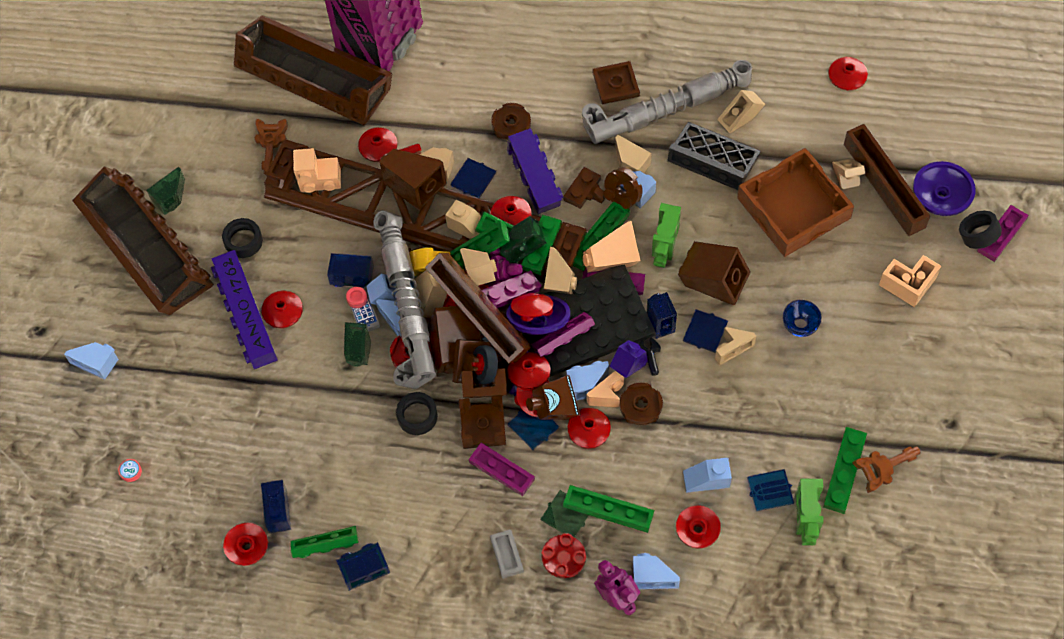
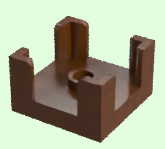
[461,369,508,399]
[459,395,506,449]

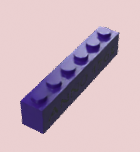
[210,250,278,370]

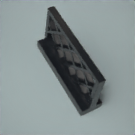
[667,122,761,190]

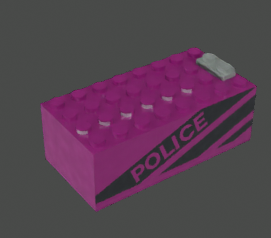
[325,0,423,71]

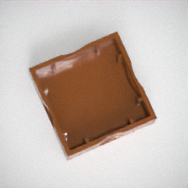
[737,148,854,257]

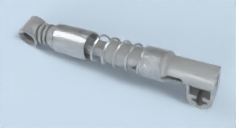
[582,60,752,144]
[373,210,436,389]

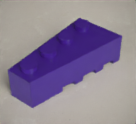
[507,128,563,214]

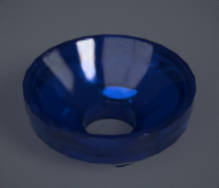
[783,300,822,337]

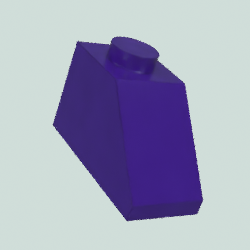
[609,340,647,378]

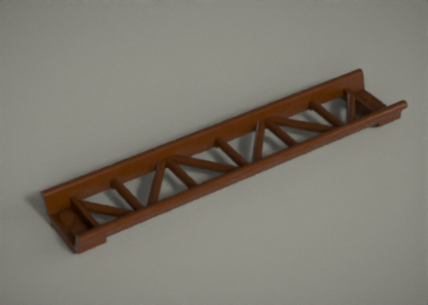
[264,140,588,283]

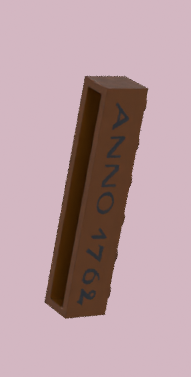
[844,124,930,237]
[425,253,532,363]

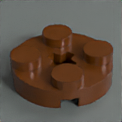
[491,103,531,140]
[604,167,643,209]
[620,382,663,425]

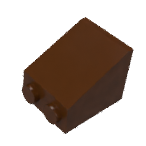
[379,149,447,210]
[678,241,750,305]
[427,306,480,374]

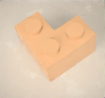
[293,148,341,193]
[879,255,941,307]

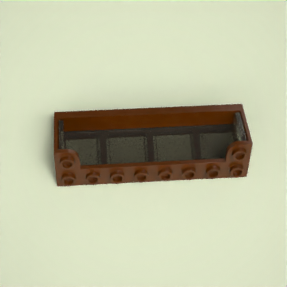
[234,15,393,125]
[72,166,214,315]

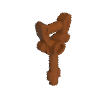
[255,119,288,175]
[852,446,921,493]

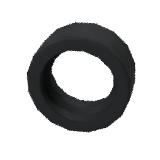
[959,210,1002,249]
[222,218,263,259]
[396,392,438,435]

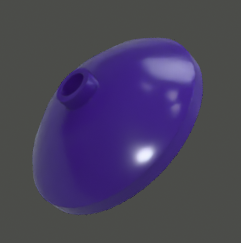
[913,161,976,216]
[507,295,570,335]

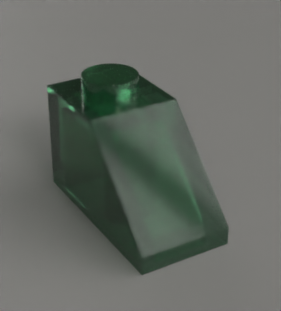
[147,167,185,215]
[500,216,546,264]
[344,322,371,367]

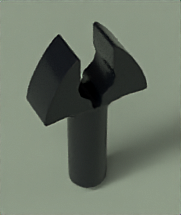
[639,337,661,376]

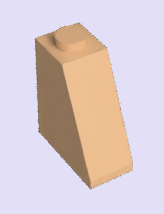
[583,221,640,272]

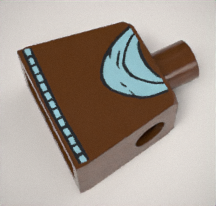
[526,375,580,420]

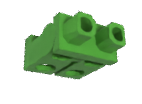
[652,203,681,268]
[796,479,824,546]

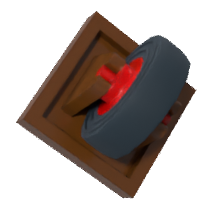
[452,339,498,385]

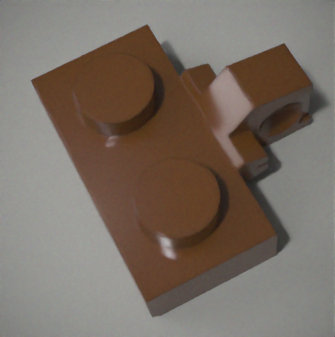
[563,167,605,209]

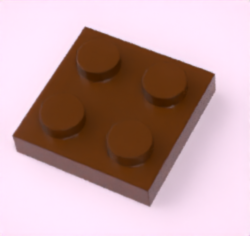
[593,61,640,105]

